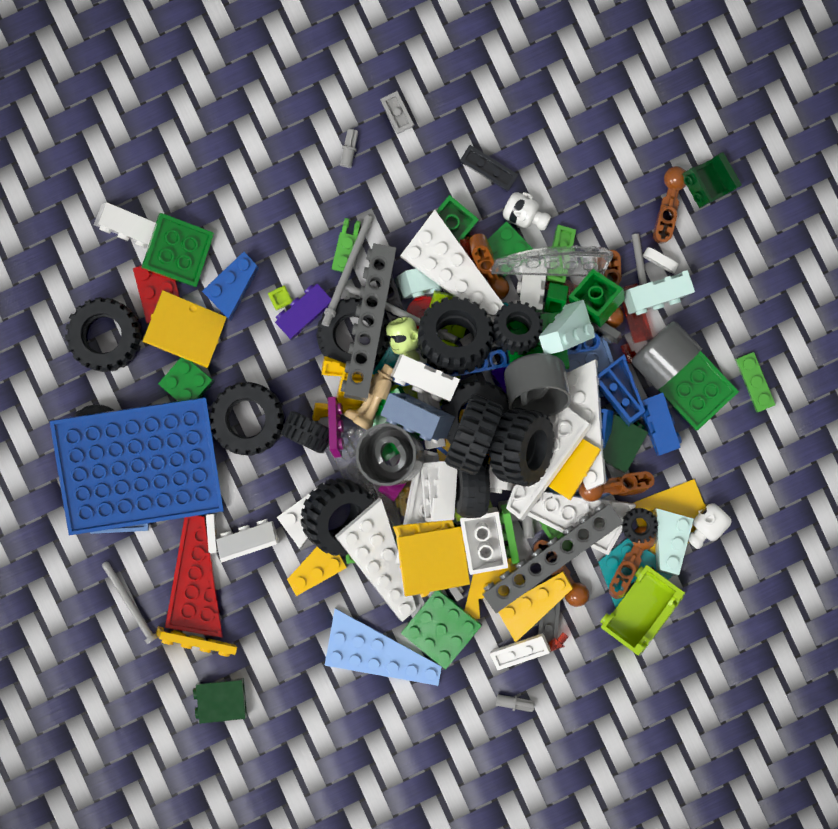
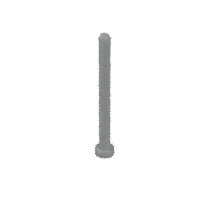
[102,561,158,644]

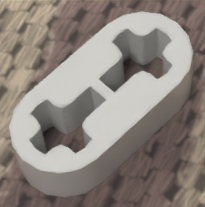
[643,247,679,273]

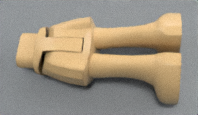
[344,364,394,430]

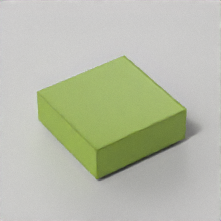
[268,285,292,311]

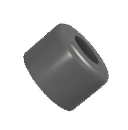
[632,321,702,390]
[504,353,571,417]
[356,423,425,486]

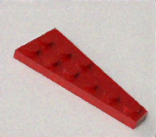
[165,515,223,637]

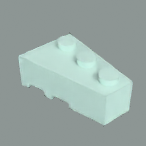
[394,268,443,300]
[624,270,695,316]
[539,300,595,354]
[653,508,694,576]

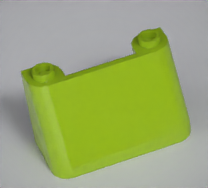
[600,565,685,656]

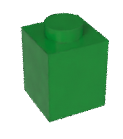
[544,283,569,313]

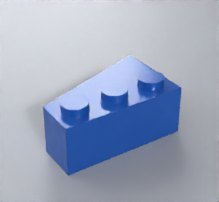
[202,252,259,321]
[597,354,646,427]
[642,393,682,456]

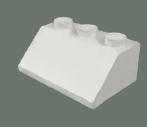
[460,507,508,575]
[216,519,280,562]

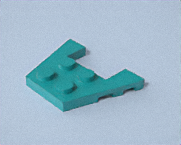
[598,538,673,608]

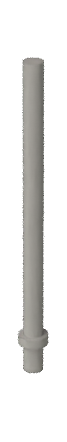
[322,215,373,327]
[344,283,457,344]

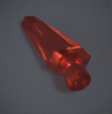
[620,343,637,364]
[548,632,569,652]

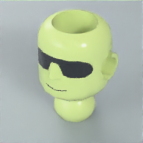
[386,317,420,362]

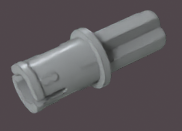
[340,129,358,168]
[496,694,535,712]

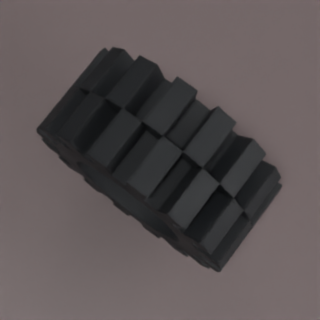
[622,508,658,543]

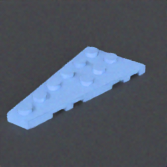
[325,608,442,686]

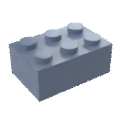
[381,393,455,441]

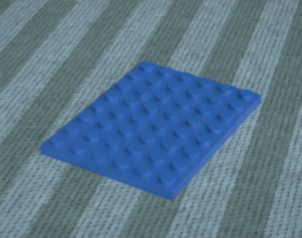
[49,397,223,536]

